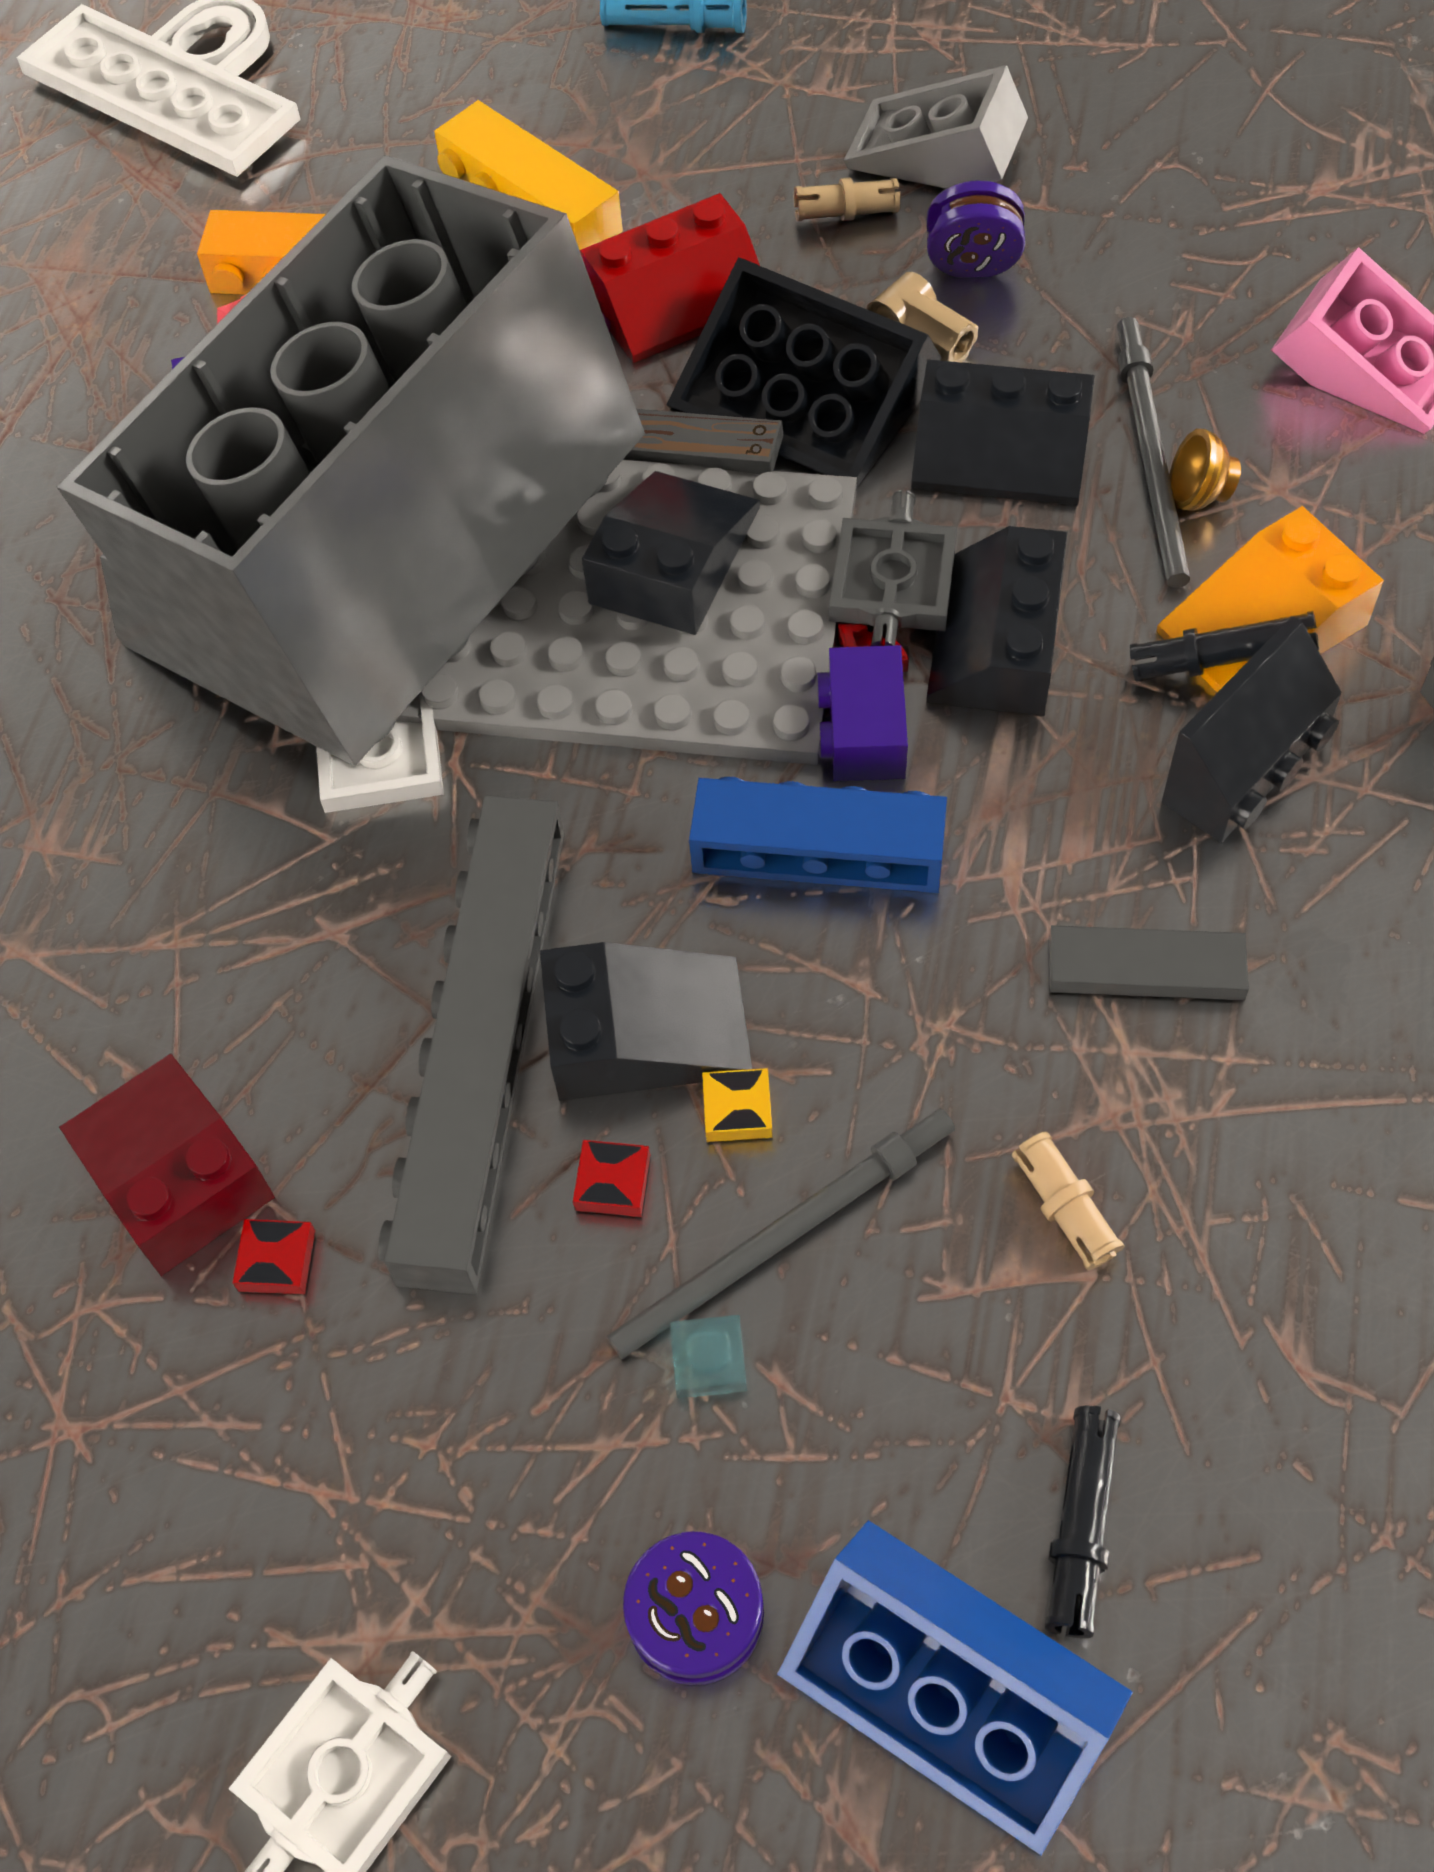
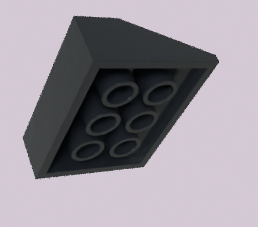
[666,257,941,487]

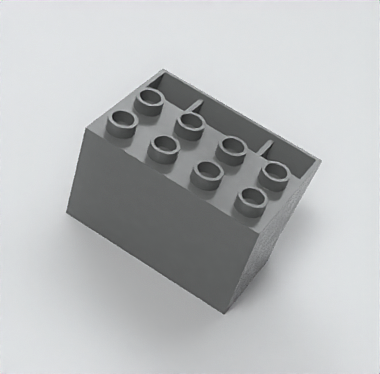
[56,155,645,766]

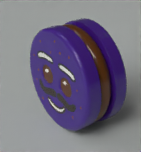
[926,180,1025,278]
[623,1531,764,1685]

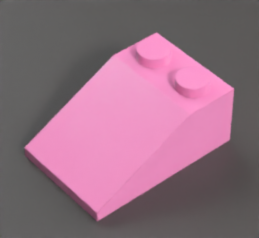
[1271,247,1434,434]

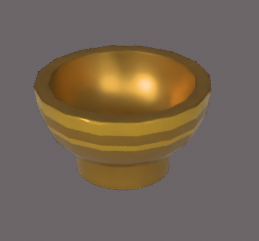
[1169,428,1241,511]

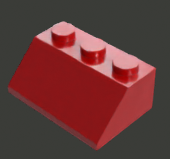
[580,193,760,363]

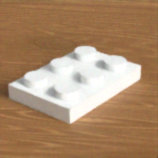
[316,691,444,813]

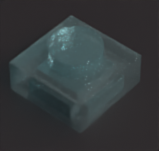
[670,1315,747,1398]

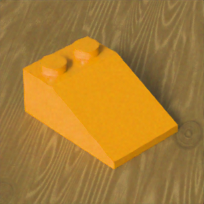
[1156,506,1384,692]

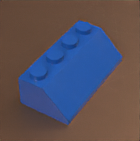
[777,1520,1133,1856]

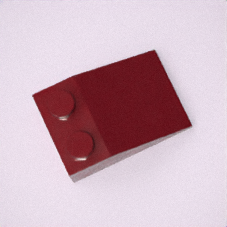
[59,1053,275,1276]

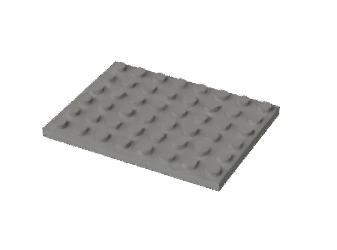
[396,460,857,765]

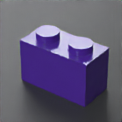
[817,645,908,782]

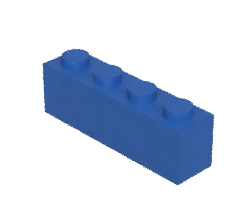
[689,777,947,893]

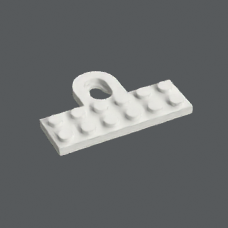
[16,0,301,177]

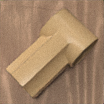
[866,272,978,362]

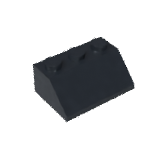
[911,359,1095,505]
[926,526,1068,716]
[1161,616,1342,843]

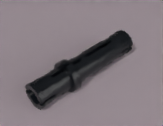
[1130,611,1319,682]
[1045,1405,1121,1639]

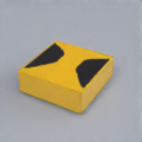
[702,1068,773,1142]

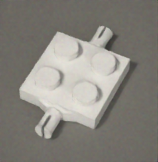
[229,1651,451,1872]

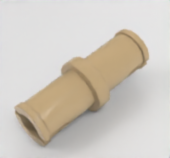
[793,178,900,221]
[1012,1132,1125,1271]

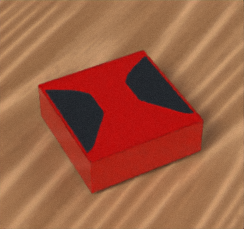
[573,1140,651,1217]
[232,1219,315,1295]

